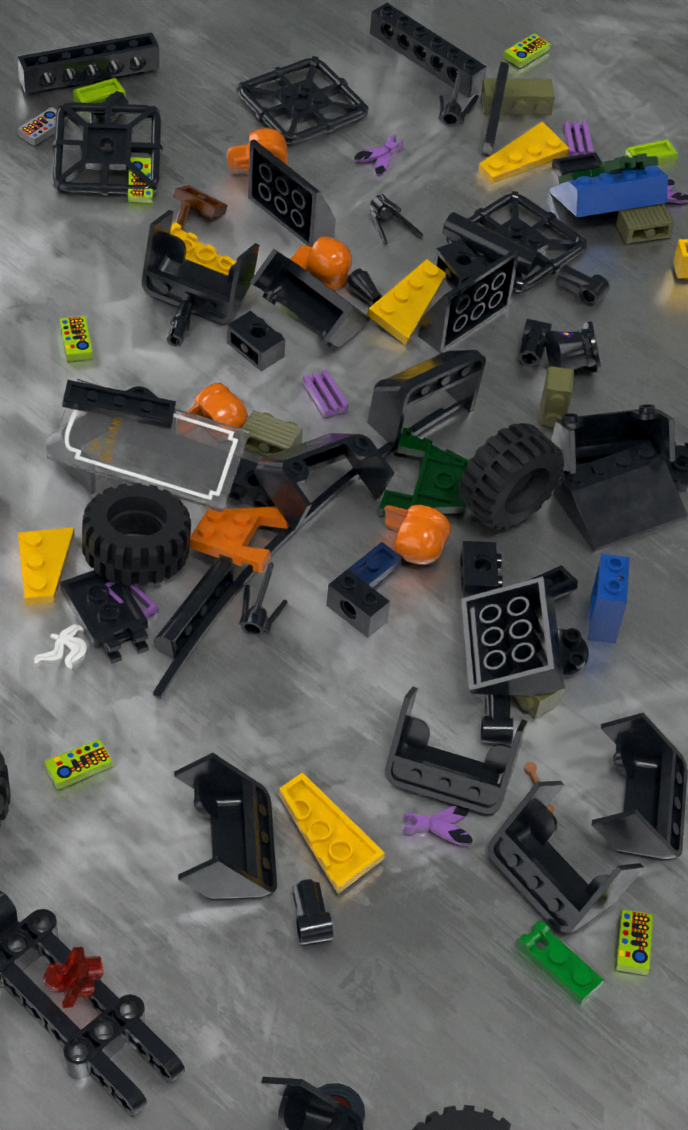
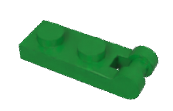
[516,921,604,1005]

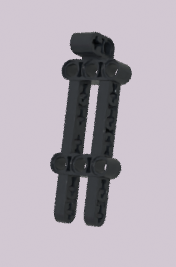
[0,891,185,1116]

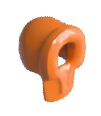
[227,128,288,174]
[290,236,352,291]
[176,383,248,442]
[384,505,451,565]

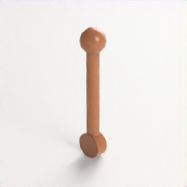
[524,762,555,814]

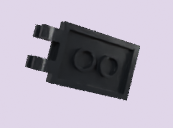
[60,570,149,664]

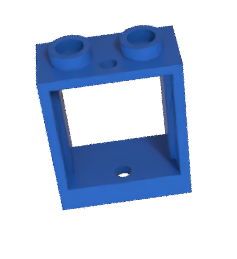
[587,553,630,644]

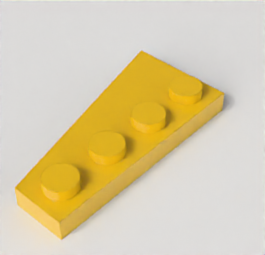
[478,121,569,185]
[170,222,236,275]
[366,259,446,345]
[279,772,385,894]

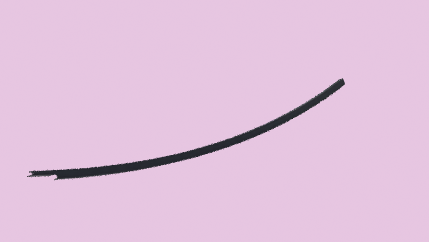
[153,399,465,699]

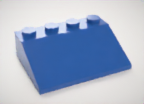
[550,166,668,217]

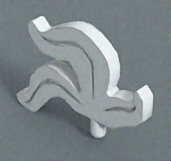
[34,624,87,671]

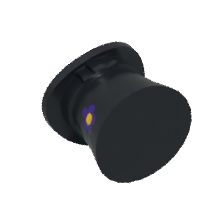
[545,321,601,373]

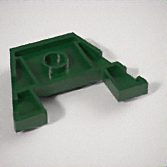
[558,153,659,184]
[379,427,469,516]

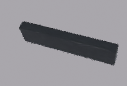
[482,62,509,156]
[62,380,176,429]

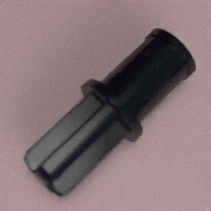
[167,300,193,347]

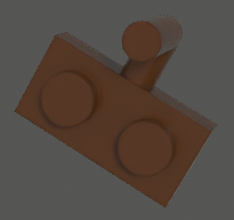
[173,185,228,229]

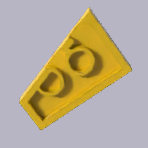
[18,527,75,605]

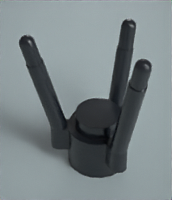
[438,72,479,126]
[369,194,423,245]
[239,562,288,636]

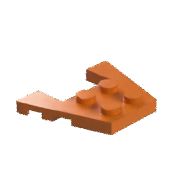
[190,507,289,573]

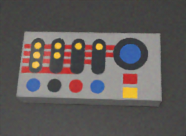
[17,107,69,146]

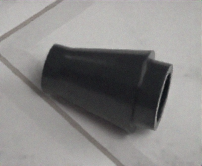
[346,268,382,306]

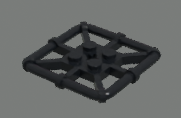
[236,56,369,145]
[51,101,163,196]
[446,191,587,293]

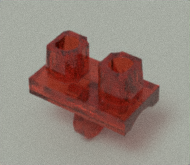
[43,947,104,1008]

